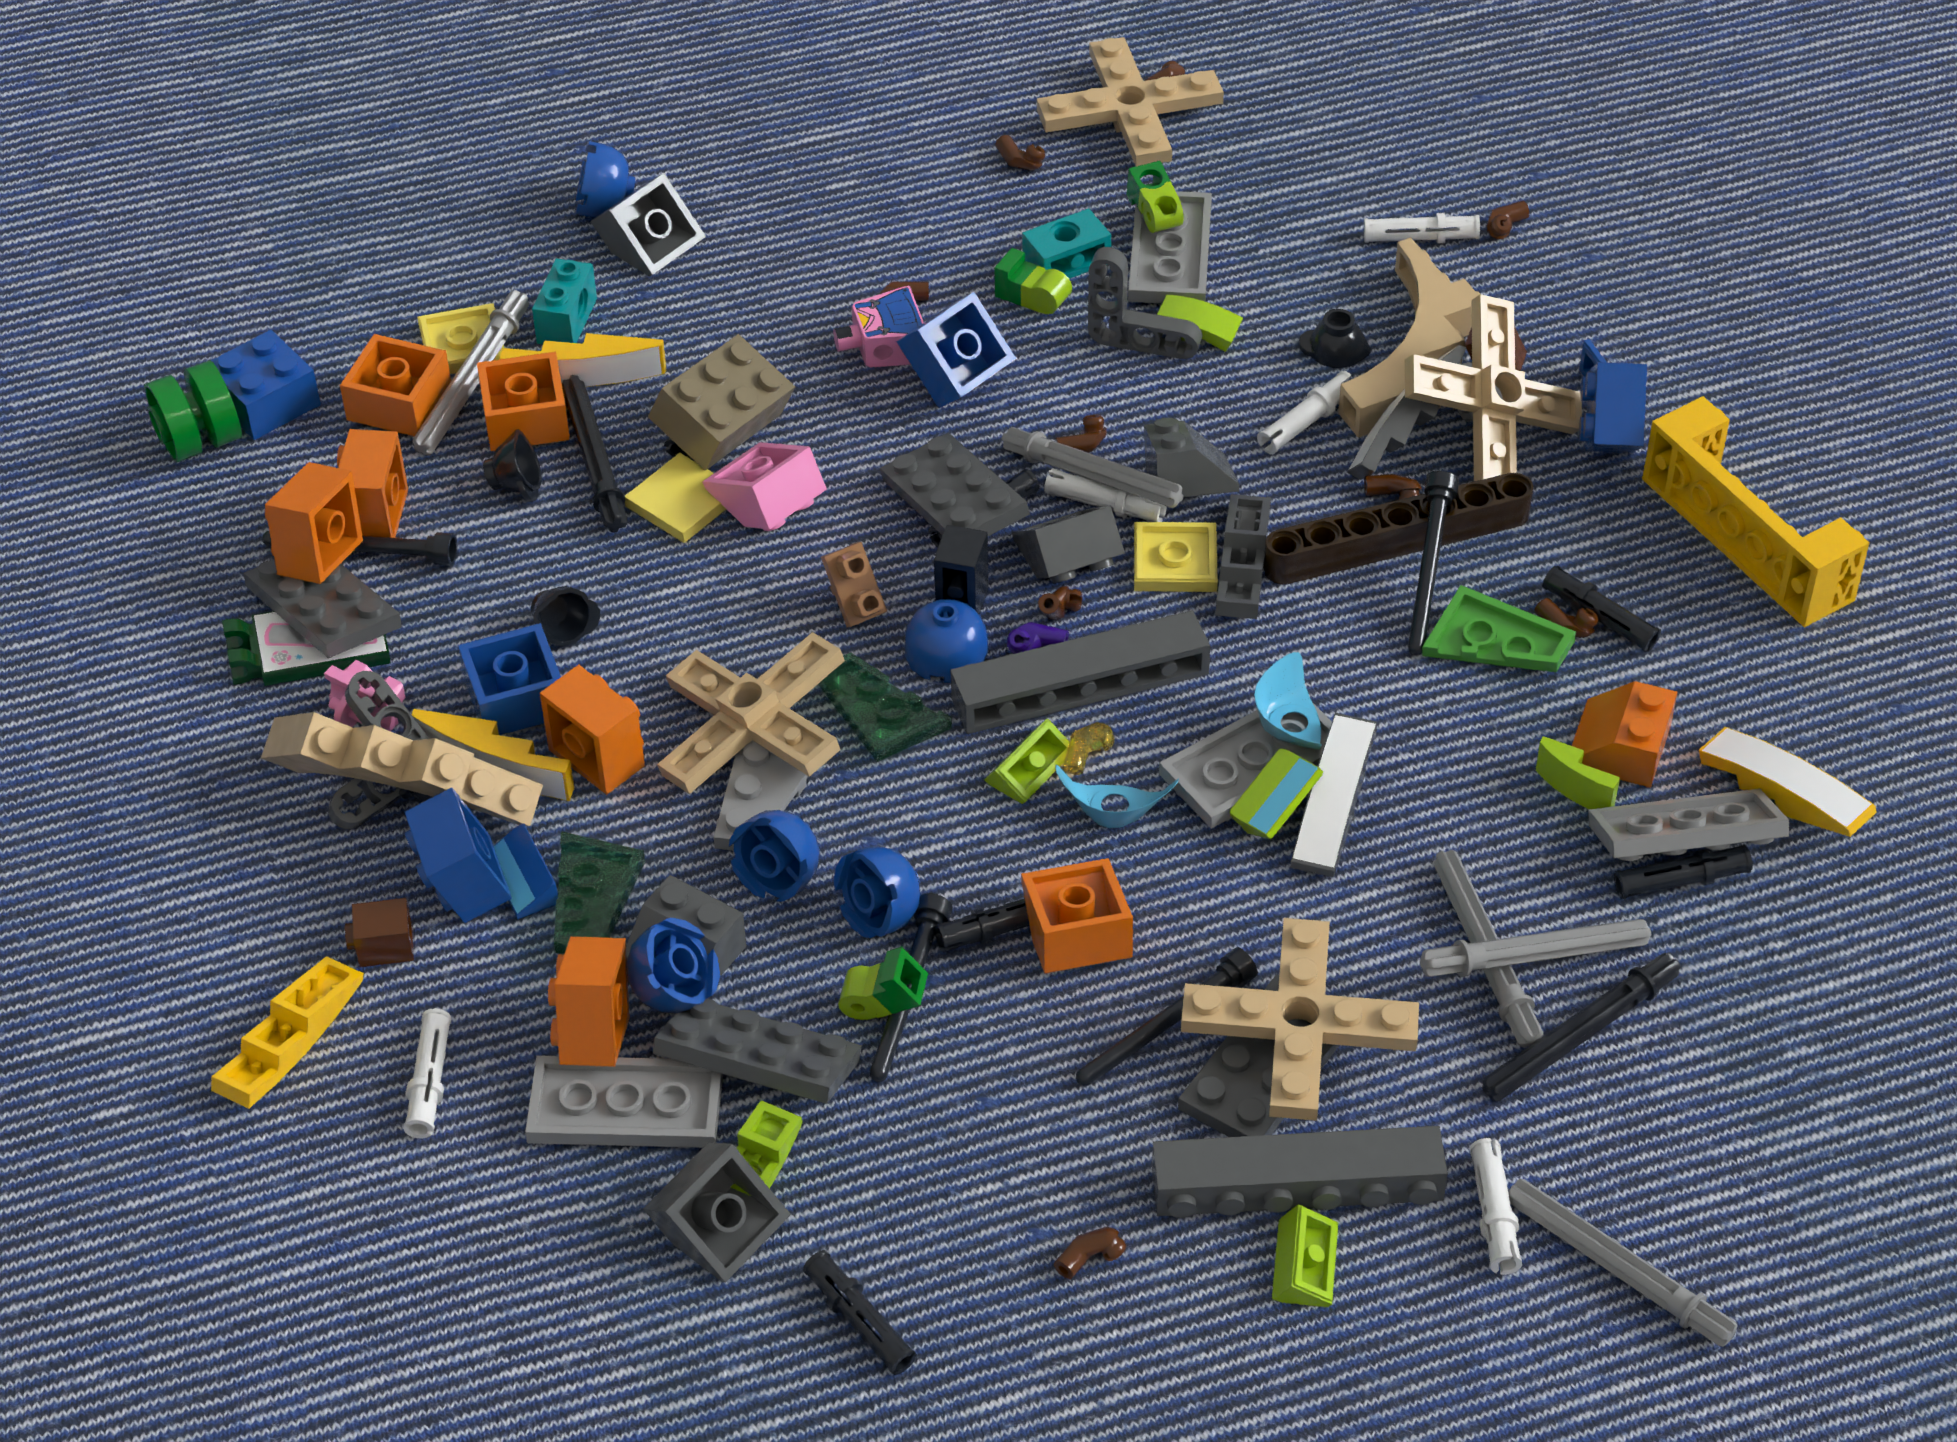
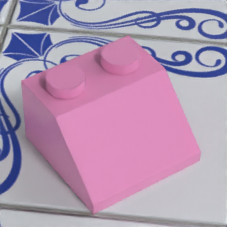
[702,442,827,531]

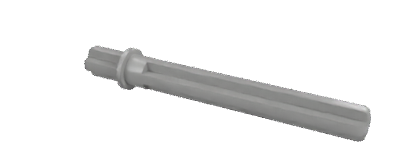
[413,290,529,456]
[1002,427,1184,508]
[1433,850,1543,1047]
[1420,919,1651,977]
[1509,1179,1737,1347]

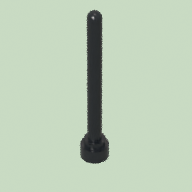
[1408,471,1459,656]
[262,531,457,566]
[870,893,953,1082]
[1076,947,1258,1086]

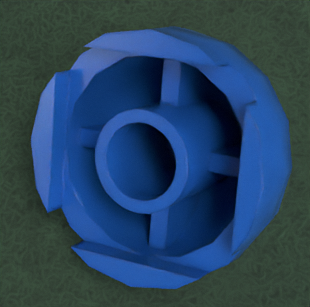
[574,141,636,217]
[905,599,988,683]
[729,810,820,902]
[834,846,920,938]
[626,918,720,1014]

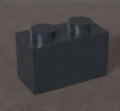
[934,525,989,615]

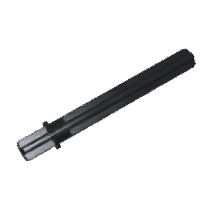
[562,375,627,533]
[1482,952,1681,1102]

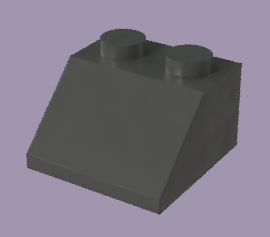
[590,173,706,276]
[1144,418,1239,497]
[1012,506,1125,584]
[626,875,747,976]
[643,1142,791,1282]

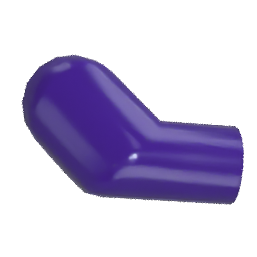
[1007,622,1069,654]

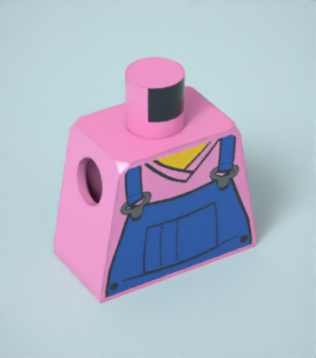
[833,286,924,368]

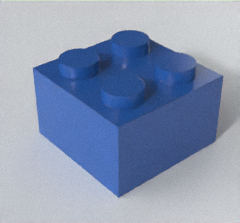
[896,292,1017,408]
[211,330,321,440]
[1579,362,1647,453]
[458,623,561,735]
[405,787,512,923]

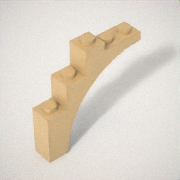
[1338,237,1480,438]
[261,712,543,826]

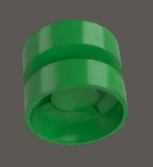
[144,360,242,463]

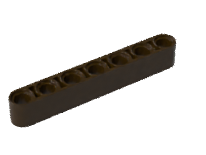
[1264,473,1534,584]

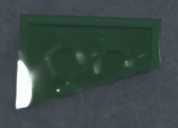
[818,652,952,762]
[554,831,646,954]

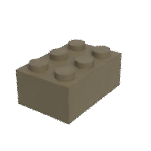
[648,334,796,471]

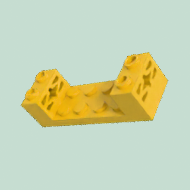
[1642,396,1870,628]

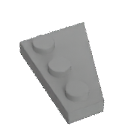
[713,740,808,851]

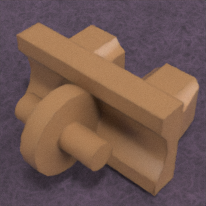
[821,542,887,627]

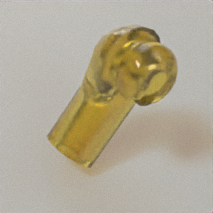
[1062,722,1115,775]

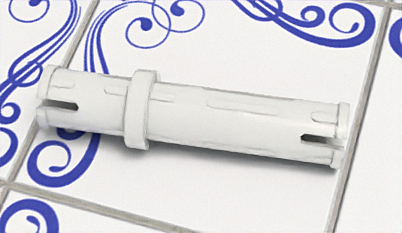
[1364,213,1480,243]
[1257,371,1351,455]
[1044,468,1167,522]
[403,1008,452,1138]
[1470,1138,1522,1275]

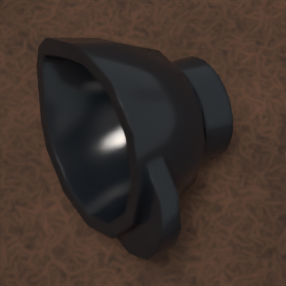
[1299,309,1372,368]
[483,429,542,502]
[531,586,600,647]

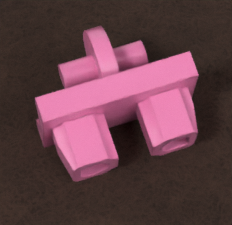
[324,660,406,731]

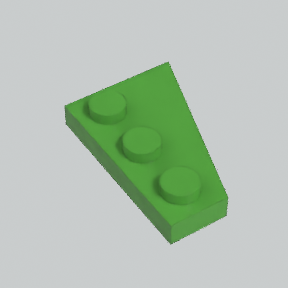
[1422,585,1576,672]

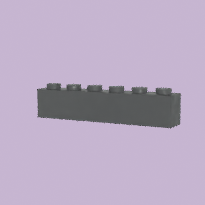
[950,610,1210,734]
[1152,1126,1448,1218]

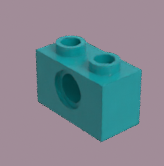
[1022,208,1111,279]
[532,258,597,345]

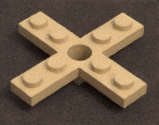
[1037,37,1224,166]
[1405,294,1582,481]
[657,632,845,794]
[1181,918,1419,1121]

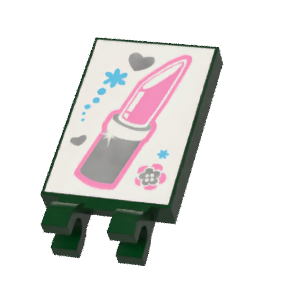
[222,593,391,686]

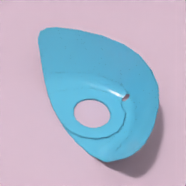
[1254,652,1322,750]
[1055,765,1180,828]

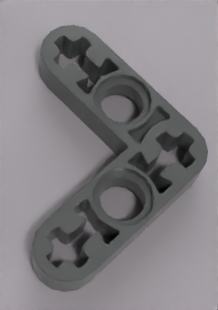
[1088,247,1202,359]
[328,671,430,829]

